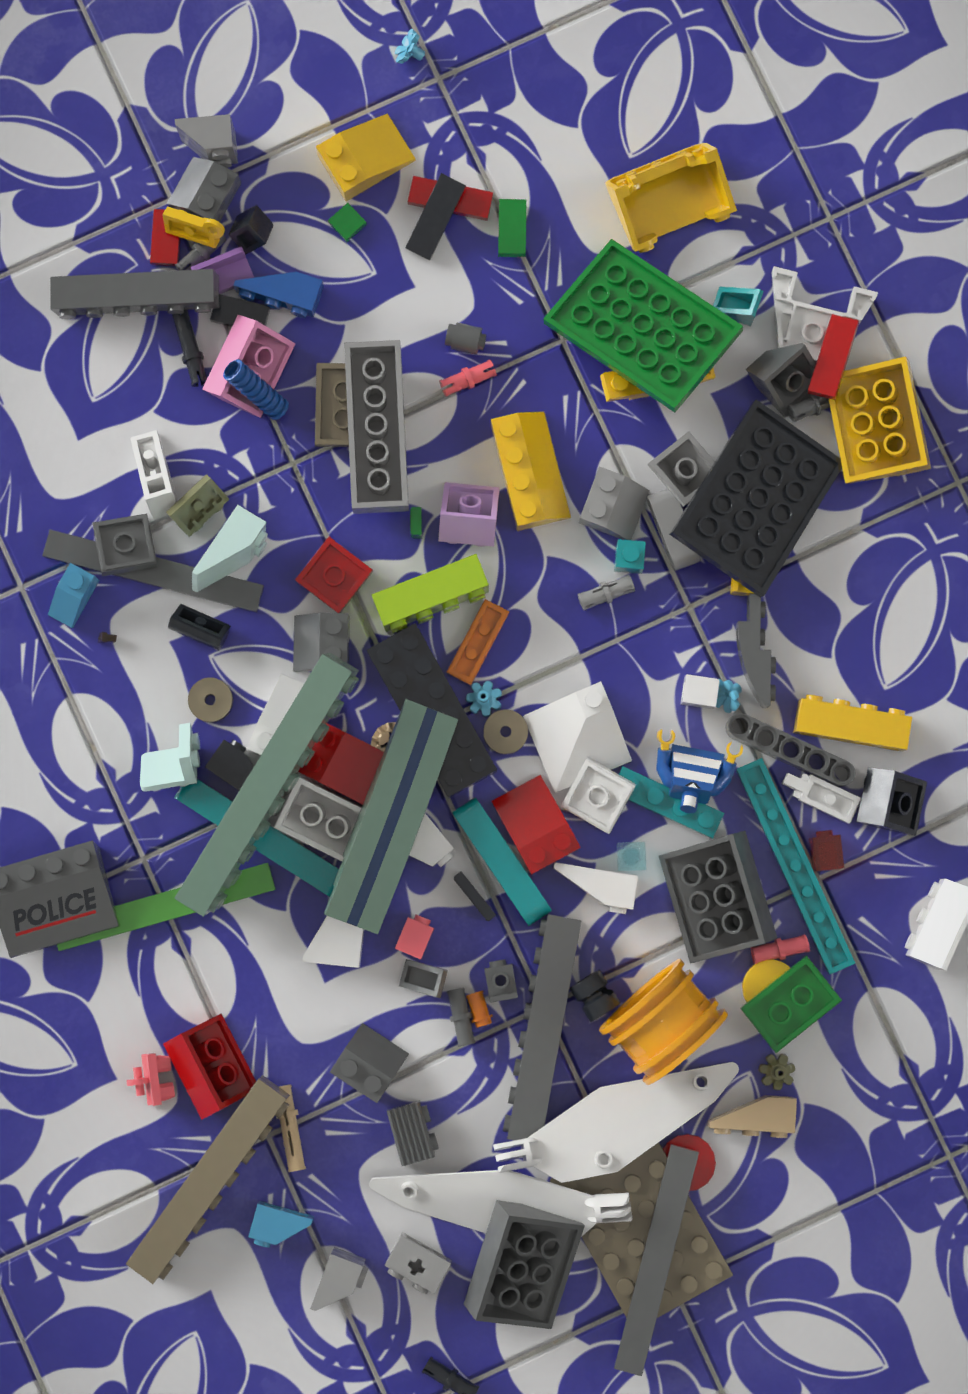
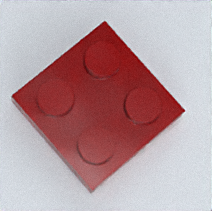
[295,537,373,613]

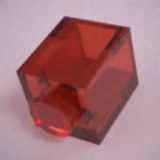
[809,830,845,872]

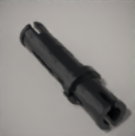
[172,310,207,387]

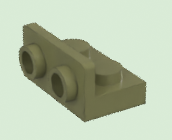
[166,474,229,537]

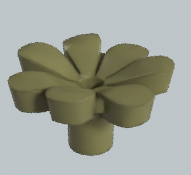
[758,1054,795,1091]

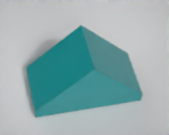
[713,286,764,326]

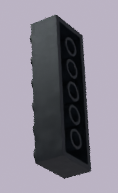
[367,623,497,799]

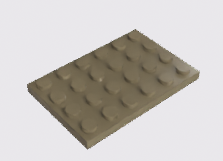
[550,1142,733,1318]

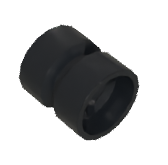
[569,969,621,1022]

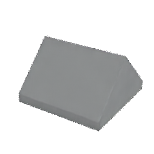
[647,432,715,507]

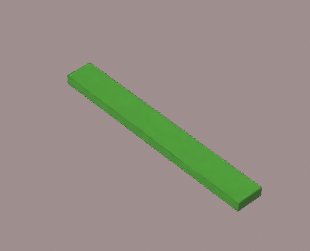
[57,863,276,951]

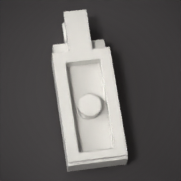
[782,773,861,824]

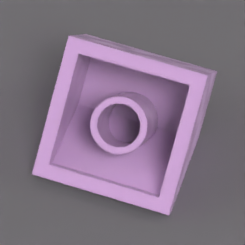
[438,482,500,547]

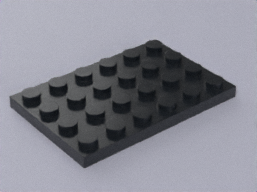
[669,399,842,598]

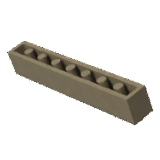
[126,1075,290,1284]

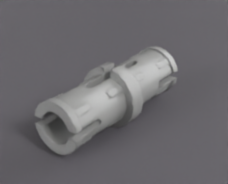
[577,575,635,611]

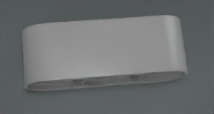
[646,489,701,571]

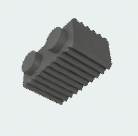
[387,1100,439,1166]

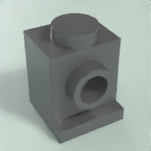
[484,959,518,1002]

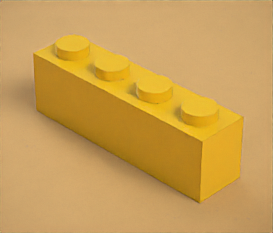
[793,694,912,752]

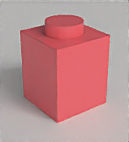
[395,914,434,959]

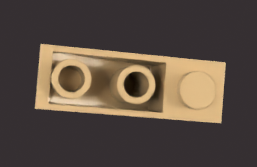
[707,1095,797,1138]

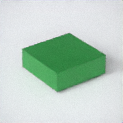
[328,203,367,243]
[410,507,422,539]

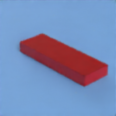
[407,176,493,221]
[808,314,859,400]

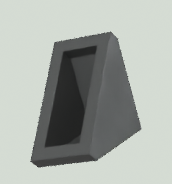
[399,959,448,998]

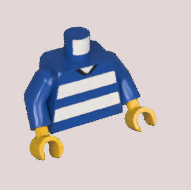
[656,729,743,813]

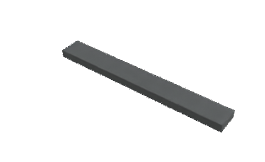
[42,529,264,613]
[614,1144,699,1376]

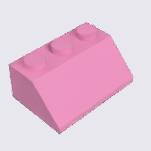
[202,315,296,418]

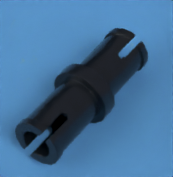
[422,1356,480,1394]

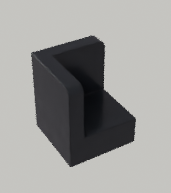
[228,205,274,255]

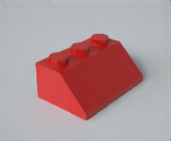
[163,1013,256,1120]

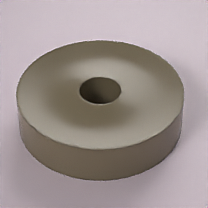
[188,678,233,723]
[484,709,528,755]

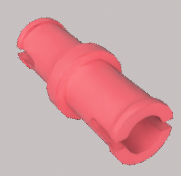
[439,360,497,397]
[750,934,810,964]

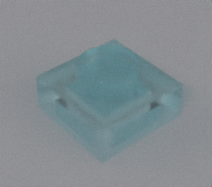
[617,842,646,871]

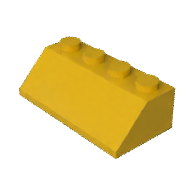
[491,412,571,531]

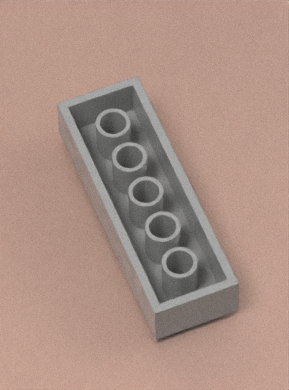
[344,340,409,514]

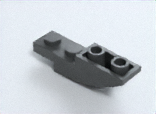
[736,594,776,708]

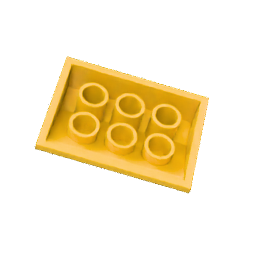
[828,356,931,484]

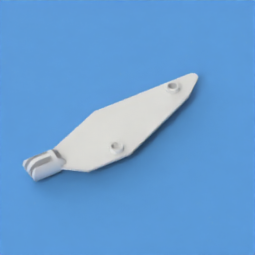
[493,1062,739,1183]
[369,1170,633,1237]

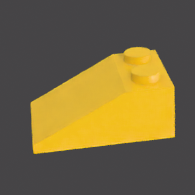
[316,113,416,201]

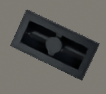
[168,604,231,651]

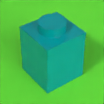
[614,539,646,574]

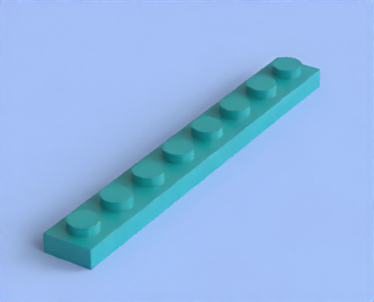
[736,758,855,975]

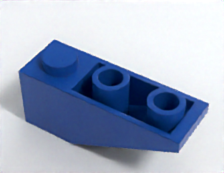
[233,272,324,318]

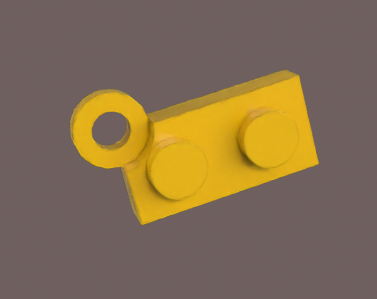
[163,206,225,248]

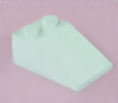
[192,505,268,592]

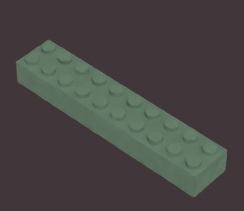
[174,653,359,917]

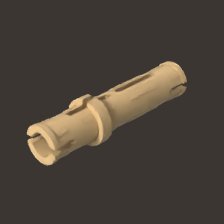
[276,1084,306,1172]

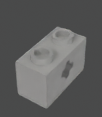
[385,1232,452,1294]

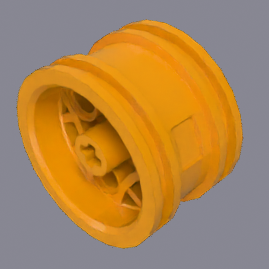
[599,959,728,1085]

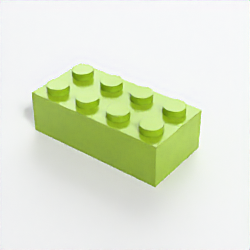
[371,554,489,634]

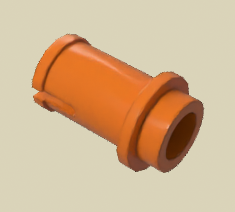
[466,990,493,1028]

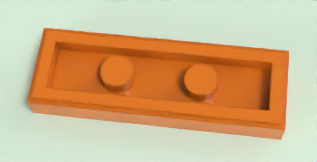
[446,599,509,686]

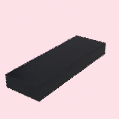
[405,173,466,260]

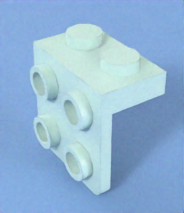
[140,723,200,791]

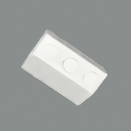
[274,776,363,861]
[905,879,968,971]

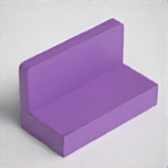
[191,247,254,294]

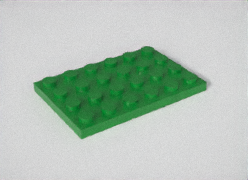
[543,239,743,413]

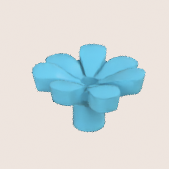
[395,29,425,64]
[716,679,742,713]
[466,681,502,717]

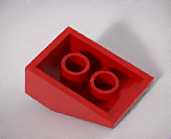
[298,723,384,805]
[491,775,581,875]

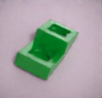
[498,199,526,257]

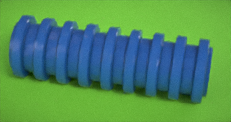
[223,359,289,420]

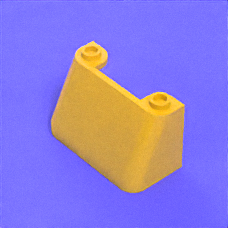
[605,143,737,253]

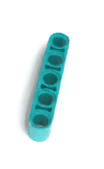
[452,797,552,926]

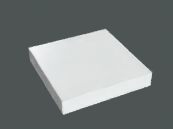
[560,757,636,834]

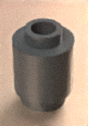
[445,322,487,355]

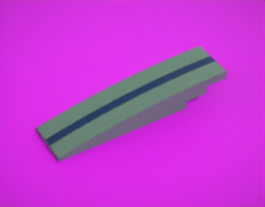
[324,699,458,934]

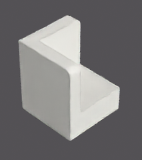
[681,674,719,709]

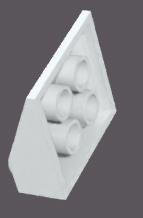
[523,682,632,793]

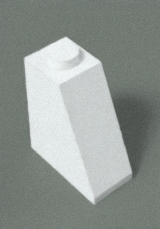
[409,814,454,867]
[302,916,364,968]

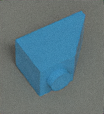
[48,563,100,628]
[248,1201,314,1248]

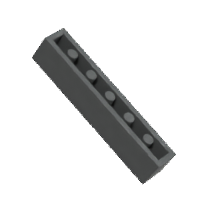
[50,269,219,319]

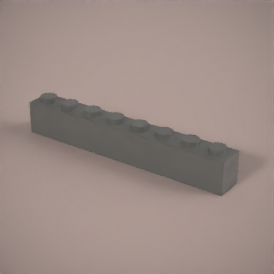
[503,914,581,1140]

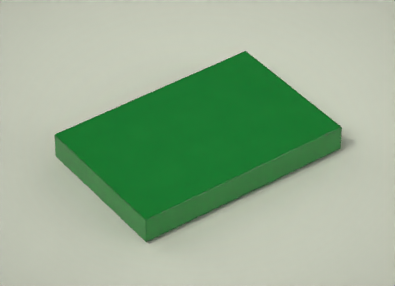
[740,955,842,1053]

